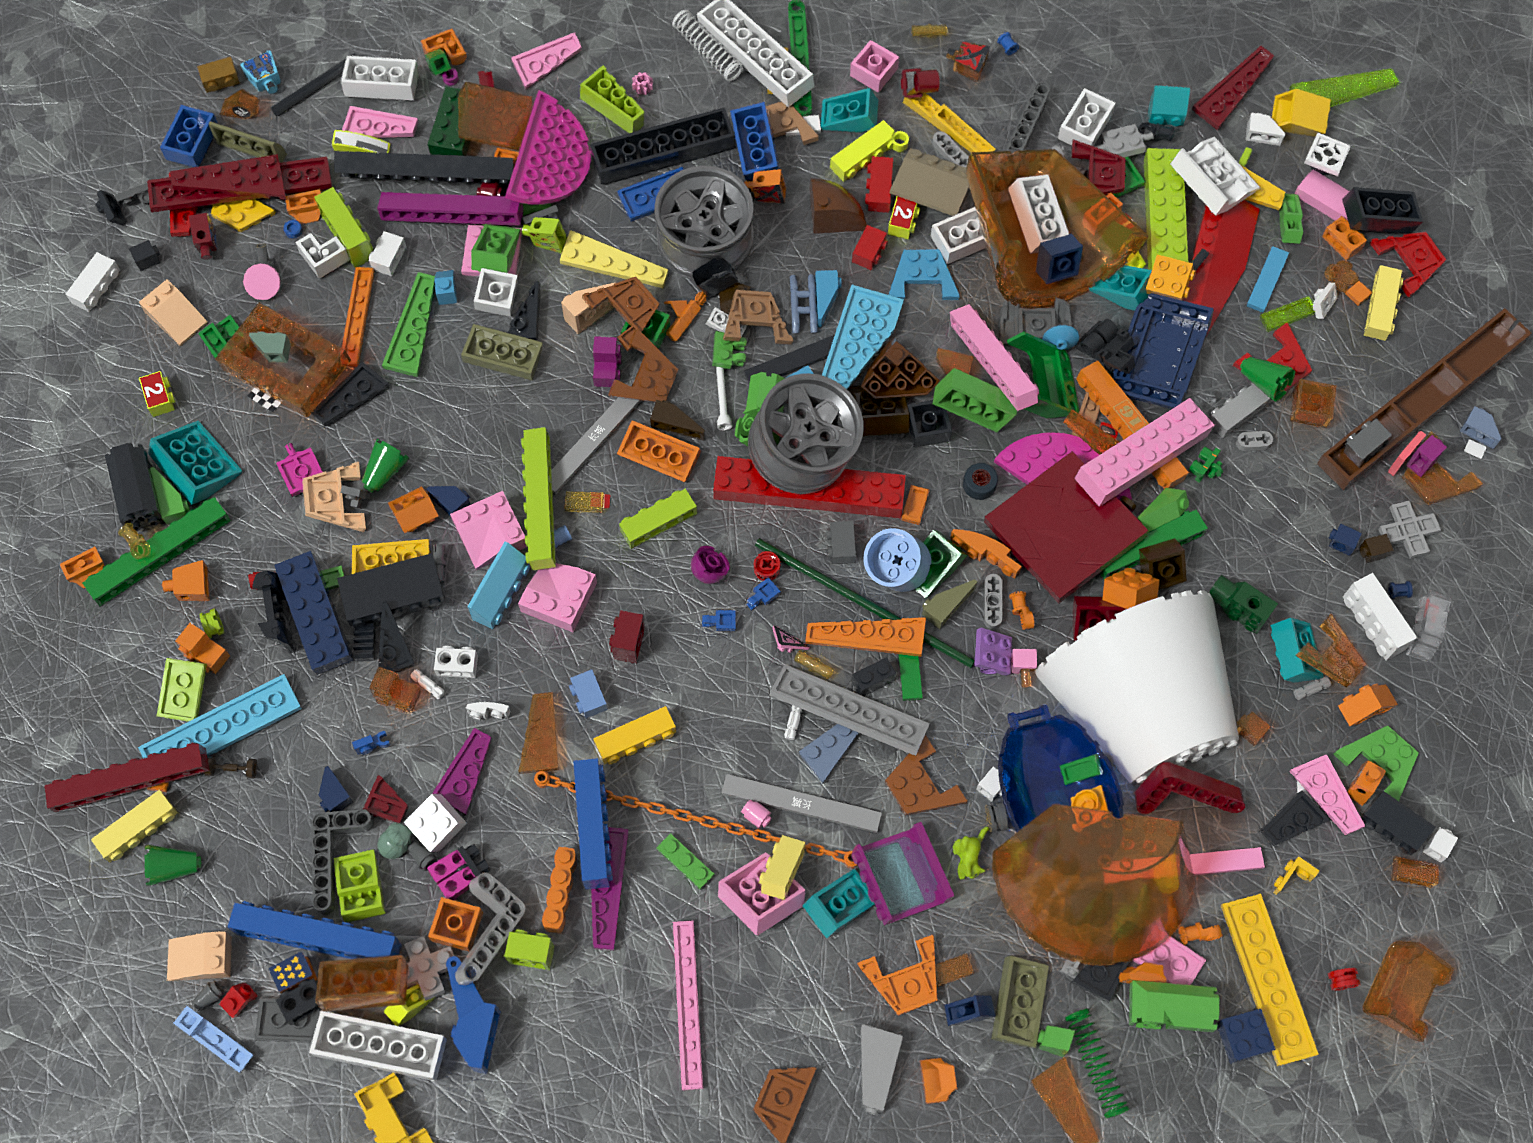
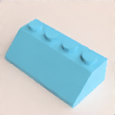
[467,541,530,629]

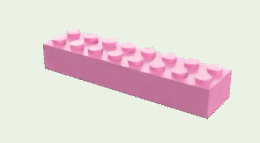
[1074,398,1215,506]

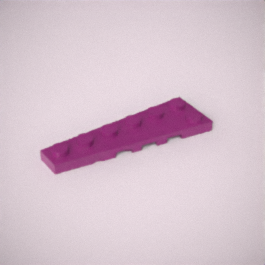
[591,827,629,951]

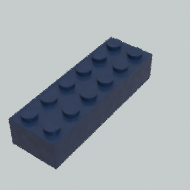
[274,551,354,675]

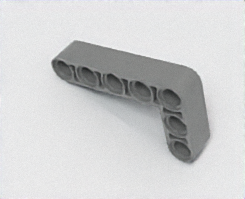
[455,873,525,985]

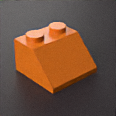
[388,486,438,533]

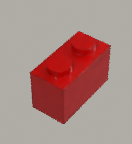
[852,225,888,270]

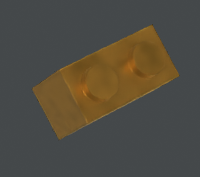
[197,57,240,93]

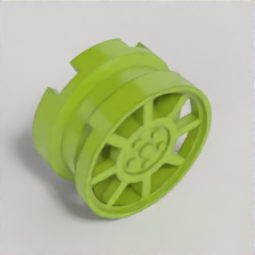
[199,608,224,638]

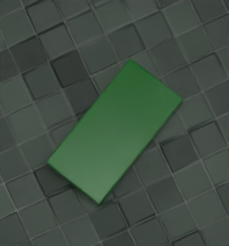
[1060,754,1103,785]

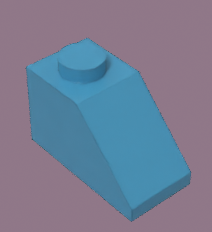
[435,270,457,305]

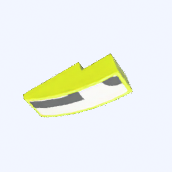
[332,130,391,153]

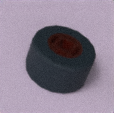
[963,463,998,500]

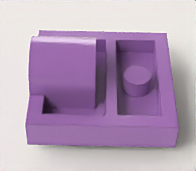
[975,628,1012,676]

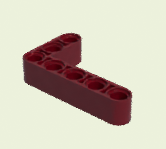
[1134,762,1245,814]

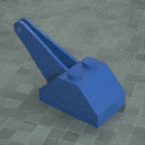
[446,956,501,1074]

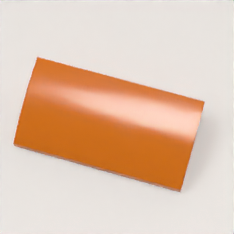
[617,420,701,483]

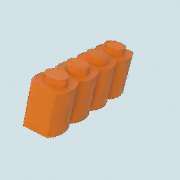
[542,847,577,934]

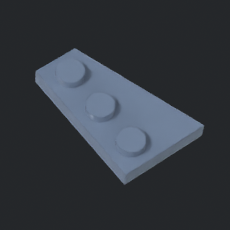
[799,724,858,784]

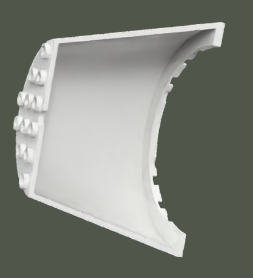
[1035,590,1239,784]

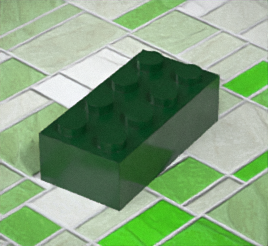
[427,86,482,156]

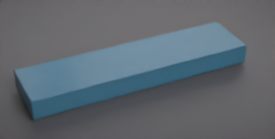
[1246,246,1289,313]

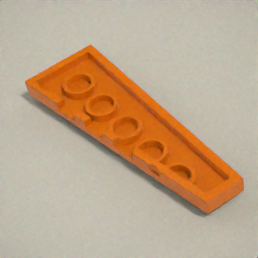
[805,617,926,657]

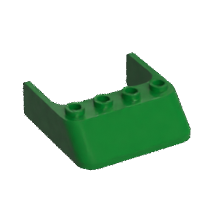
[1007,332,1079,418]

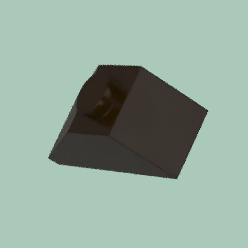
[650,400,705,441]

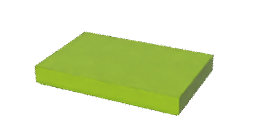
[157,658,207,722]

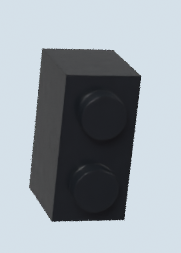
[851,657,896,696]

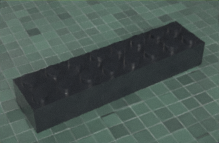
[590,107,736,185]

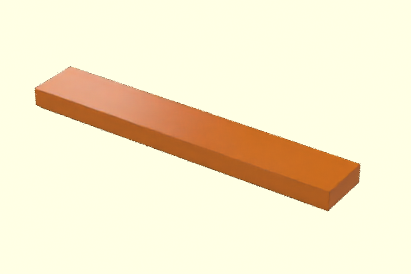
[339,267,375,367]

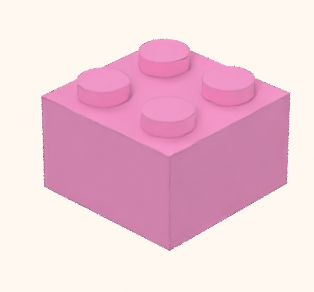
[850,40,899,93]

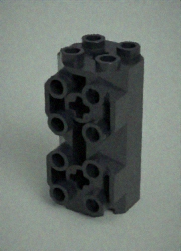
[105,443,162,532]

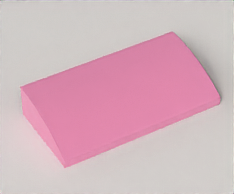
[1295,170,1349,221]

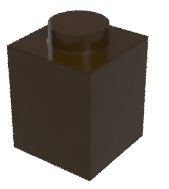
[1360,534,1394,563]

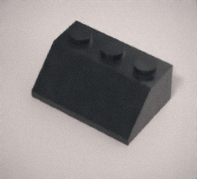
[1361,791,1436,855]

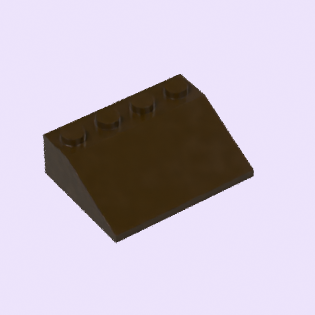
[832,385,909,437]

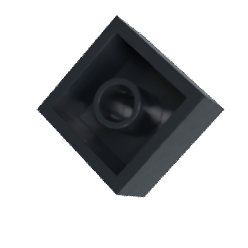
[907,400,952,447]

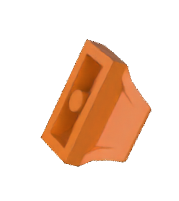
[285,189,321,224]
[60,547,104,589]
[1119,962,1167,984]
[920,1058,957,1104]

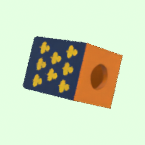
[268,952,318,994]

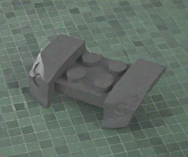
[999,296,1072,345]

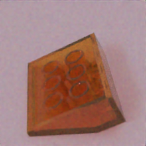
[459,81,533,151]

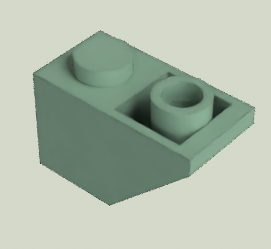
[249,332,291,363]

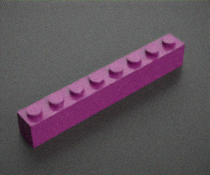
[377,192,524,225]

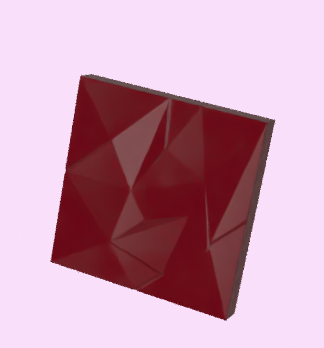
[984,451,1148,604]

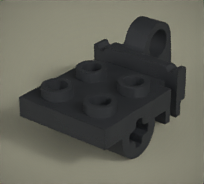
[1075,319,1136,374]

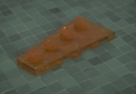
[1030,1057,1099,1143]

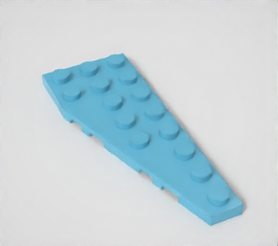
[822,285,904,389]

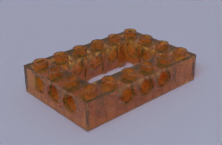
[215,303,351,418]

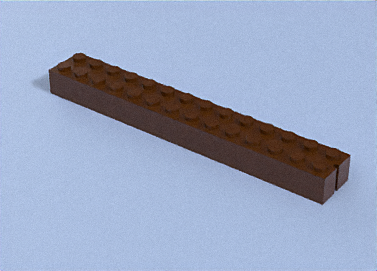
[1317,308,1532,491]

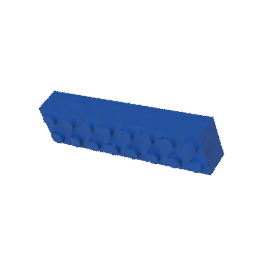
[227,901,402,968]

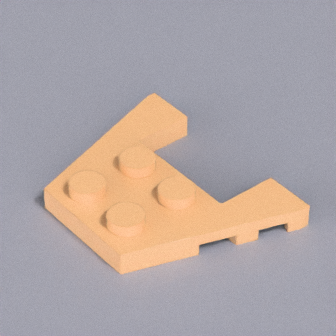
[302,462,366,532]

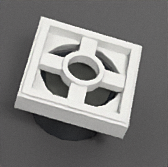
[1304,133,1351,176]

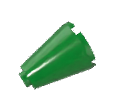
[1240,357,1295,402]
[362,438,409,493]
[144,845,201,886]

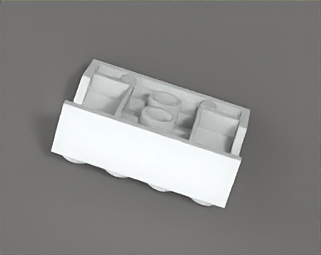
[1171,137,1260,215]

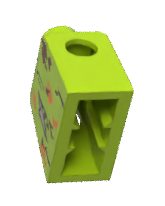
[522,217,567,253]

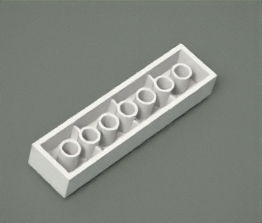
[697,0,814,107]

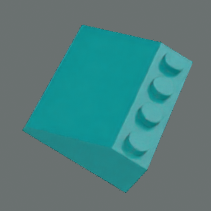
[147,421,242,505]

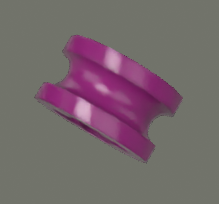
[442,68,459,86]

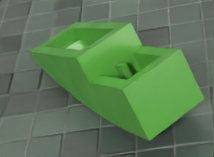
[1279,194,1303,244]

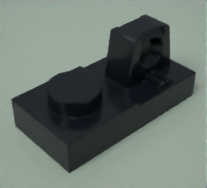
[95,190,127,226]

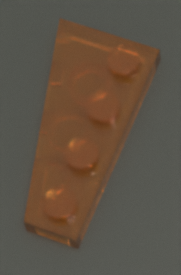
[1063,409,1120,455]
[518,692,559,774]

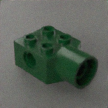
[1208,574,1278,634]

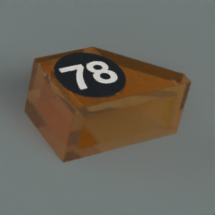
[220,89,260,119]

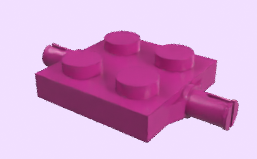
[276,443,322,497]

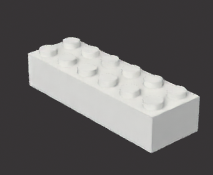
[309,1011,447,1081]

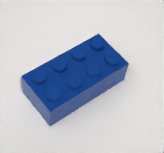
[730,102,780,181]

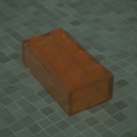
[316,955,409,1011]

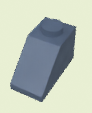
[1460,406,1501,449]

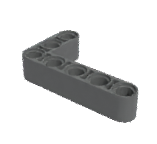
[312,809,374,915]

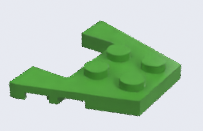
[1333,726,1419,801]

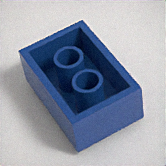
[160,105,218,167]

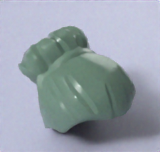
[377,822,412,859]

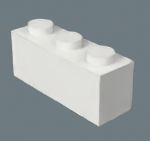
[66,252,120,312]

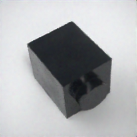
[129,240,161,272]

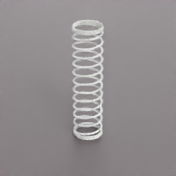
[672,10,743,81]

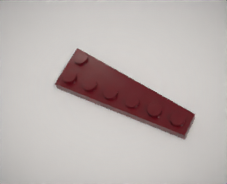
[1192,45,1274,130]

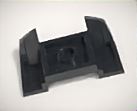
[252,570,294,653]

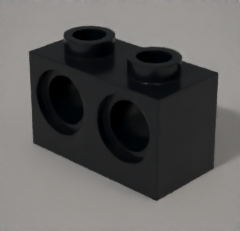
[276,979,329,1025]

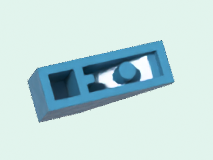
[815,270,841,328]

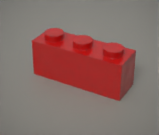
[865,156,893,213]

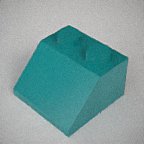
[1148,86,1190,126]

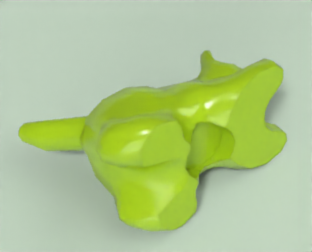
[953,827,989,880]

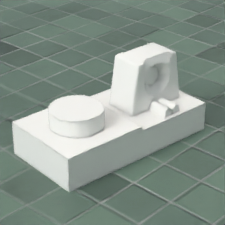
[1313,283,1338,319]

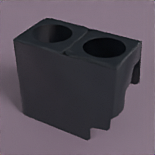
[692,258,739,298]

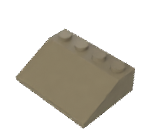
[889,148,976,216]

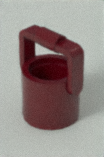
[901,68,940,98]

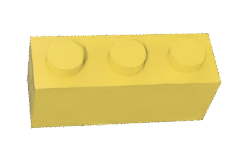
[759,835,805,900]

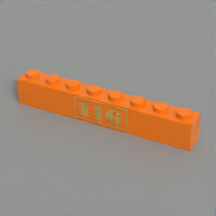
[1076,361,1189,489]

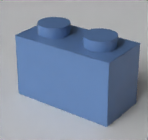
[569,670,608,718]

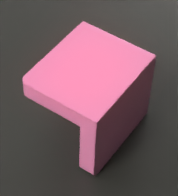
[1011,649,1037,674]

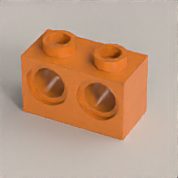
[1322,216,1367,261]

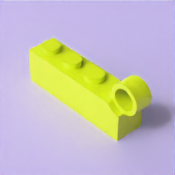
[830,120,909,182]

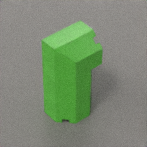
[735,372,785,446]
[1129,980,1219,1032]

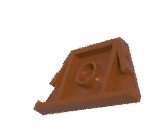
[753,1067,816,1143]

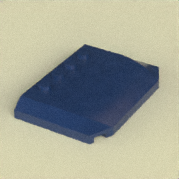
[1113,293,1214,409]

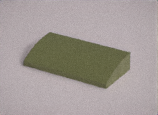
[209,122,287,163]
[461,324,543,380]
[991,955,1049,1048]

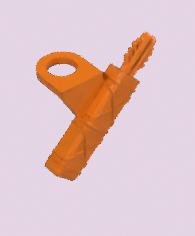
[664,292,707,341]

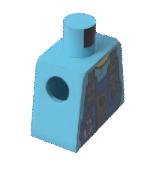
[240,51,281,94]

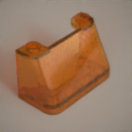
[1363,941,1455,1042]

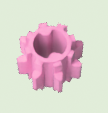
[632,72,653,95]

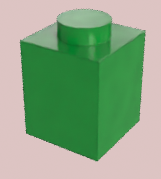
[424,48,451,76]

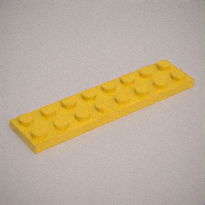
[1221,894,1319,1067]

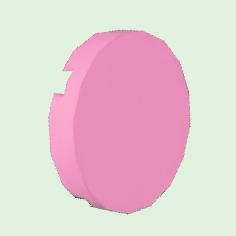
[243,263,281,300]

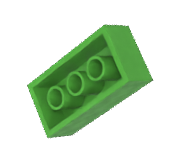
[933,368,1017,432]

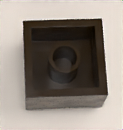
[1139,538,1187,590]

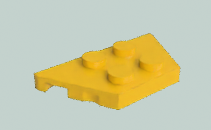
[211,199,275,233]

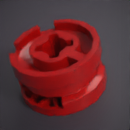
[754,551,780,581]
[1328,968,1361,991]

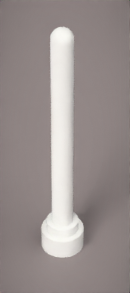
[716,367,732,431]

